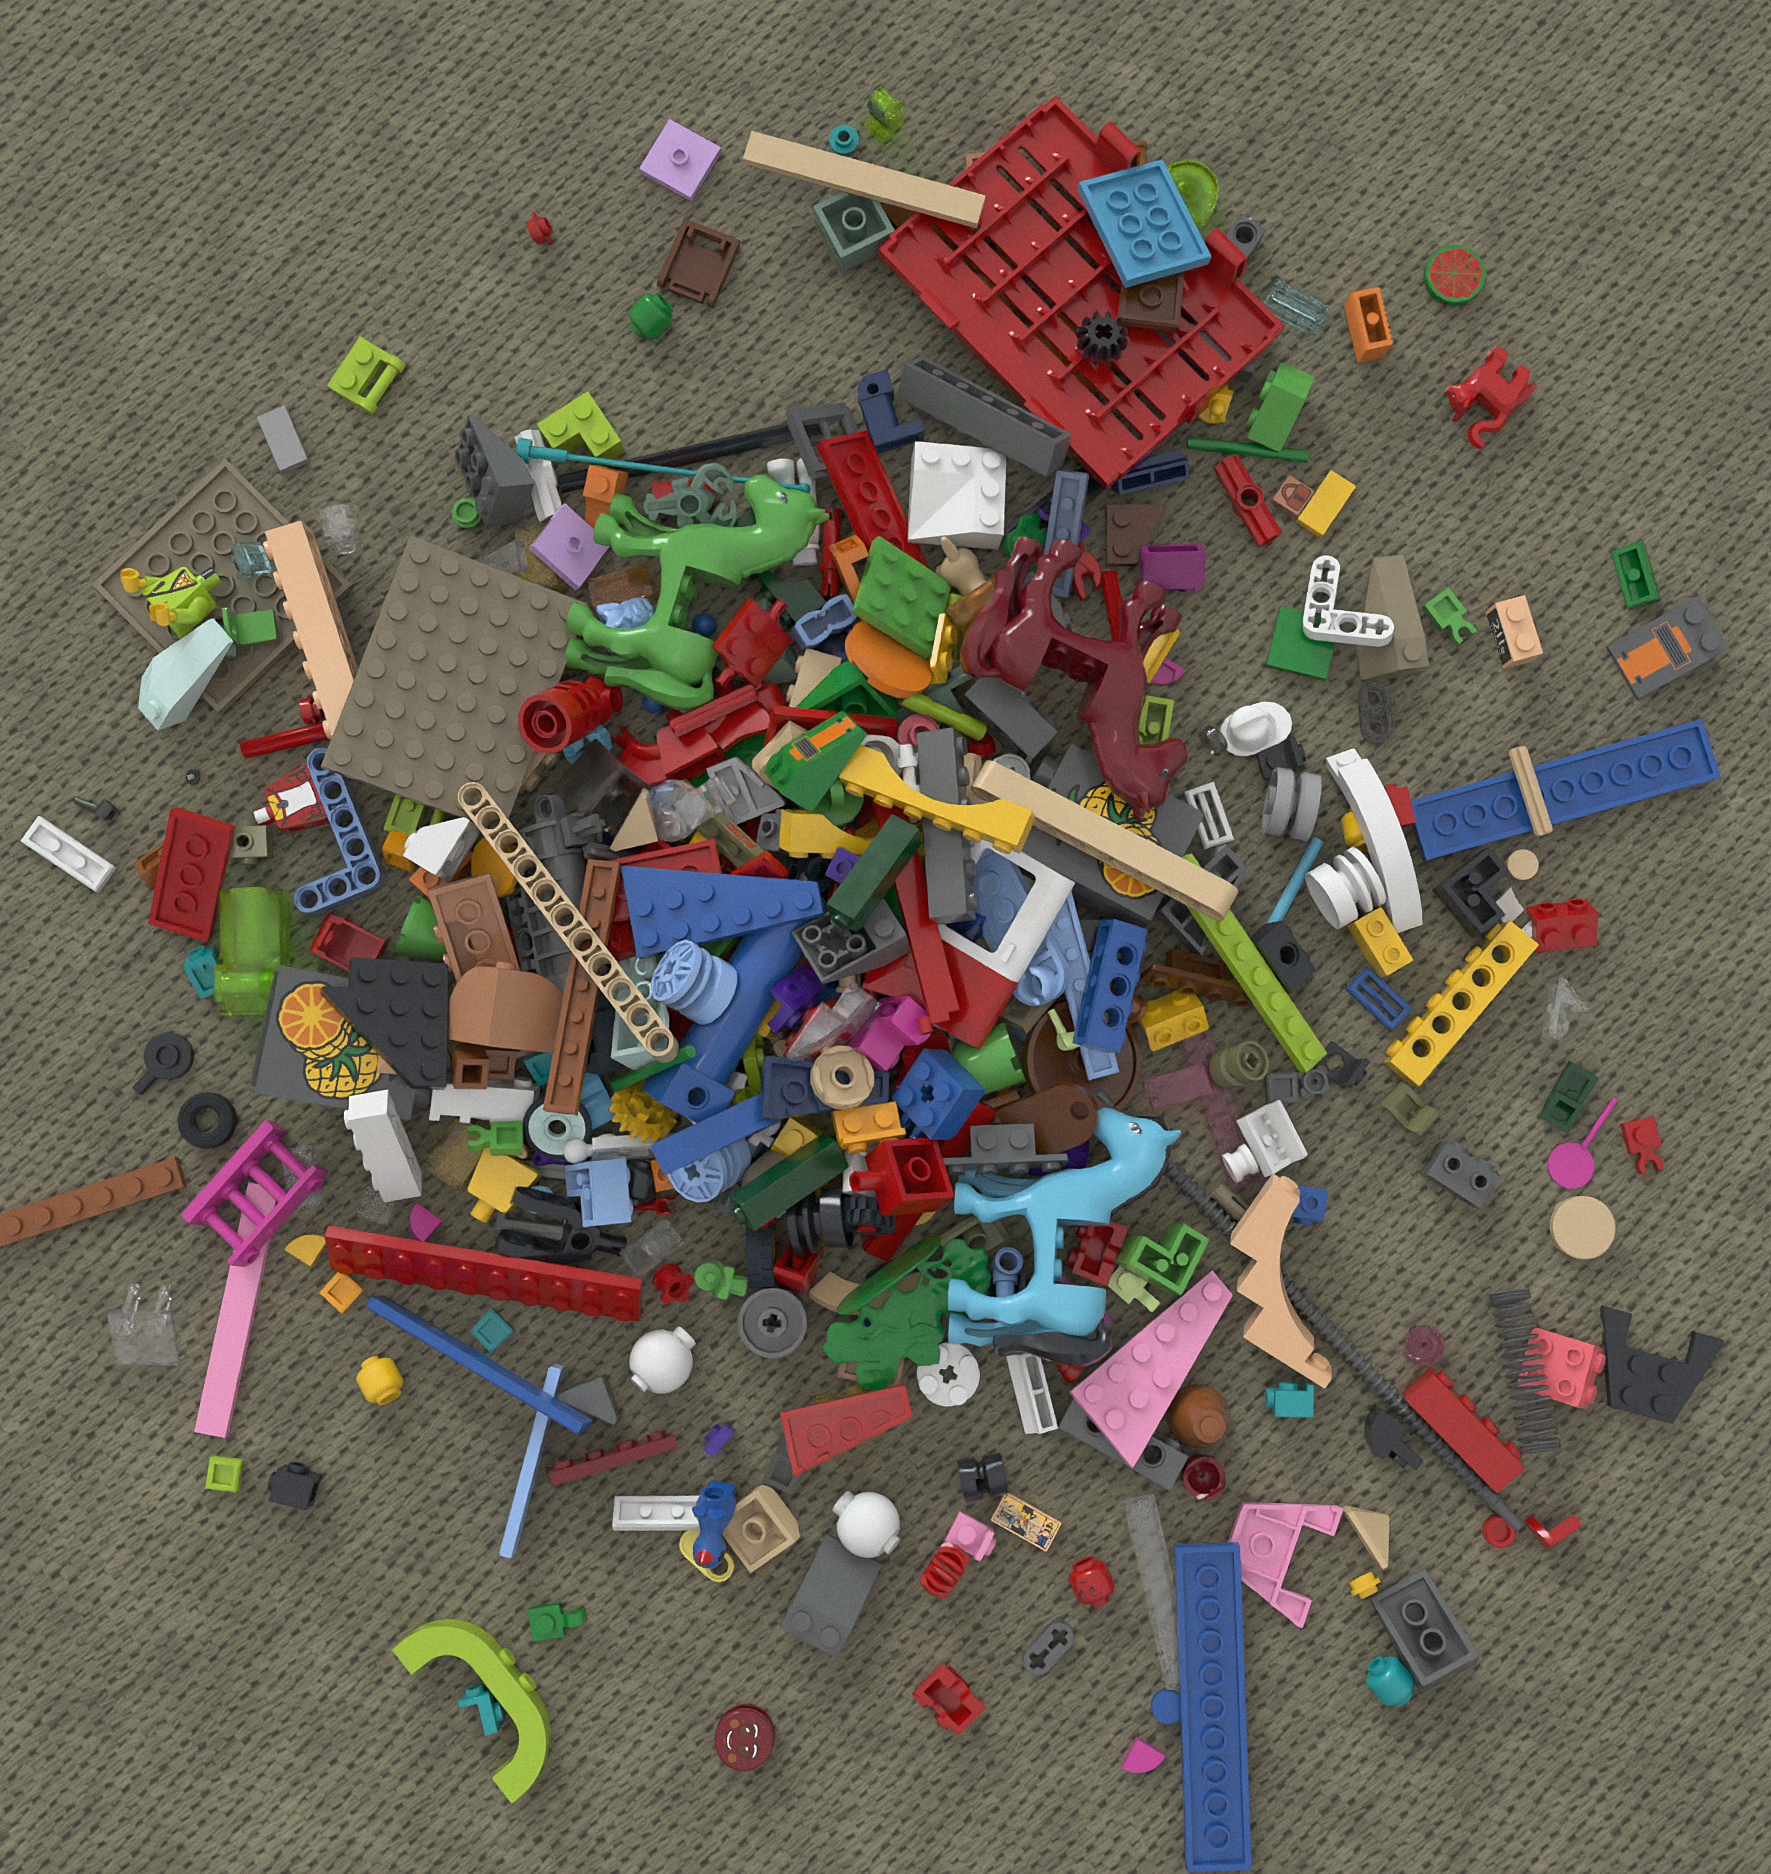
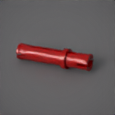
[819,507,842,601]

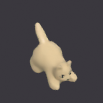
[936,537,995,614]

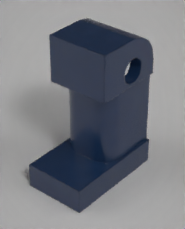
[858,369,925,454]

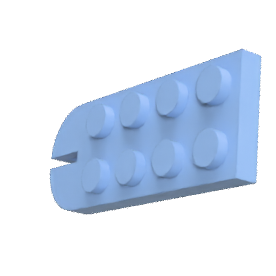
[973,849,1070,1006]

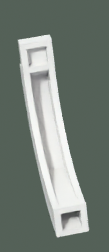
[1326,748,1423,933]

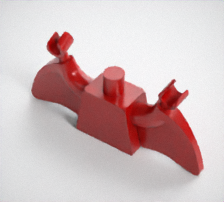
[610,675,770,809]

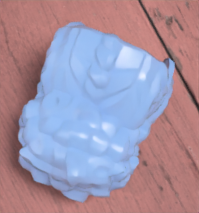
[596,597,656,656]

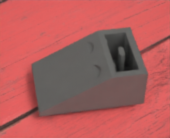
[455,415,534,527]
[791,898,911,984]

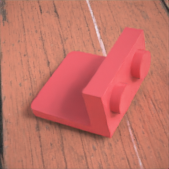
[1517,1328,1606,1409]

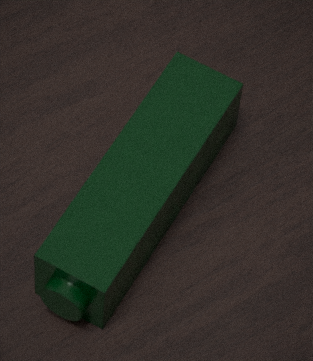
[827,814,922,933]
[728,1133,849,1231]

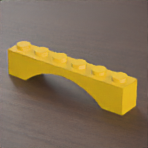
[839,745,1035,854]
[779,809,925,861]

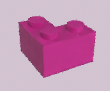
[847,996,931,1071]

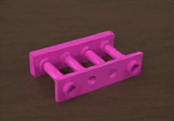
[181,1120,329,1267]

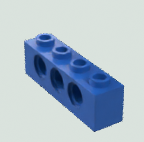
[1072,919,1147,1053]

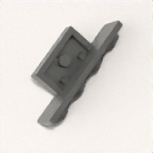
[943,1124,1068,1176]

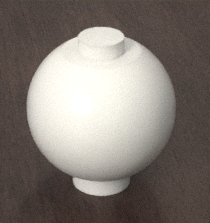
[629,1326,696,1394]
[832,1491,900,1558]

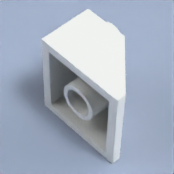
[403,817,481,883]

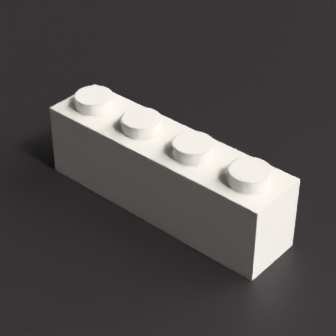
[344,1090,422,1202]

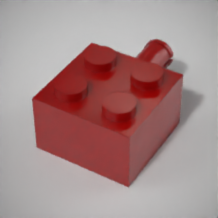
[849,1138,955,1216]

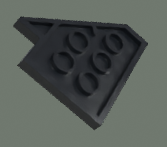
[320,957,448,1090]

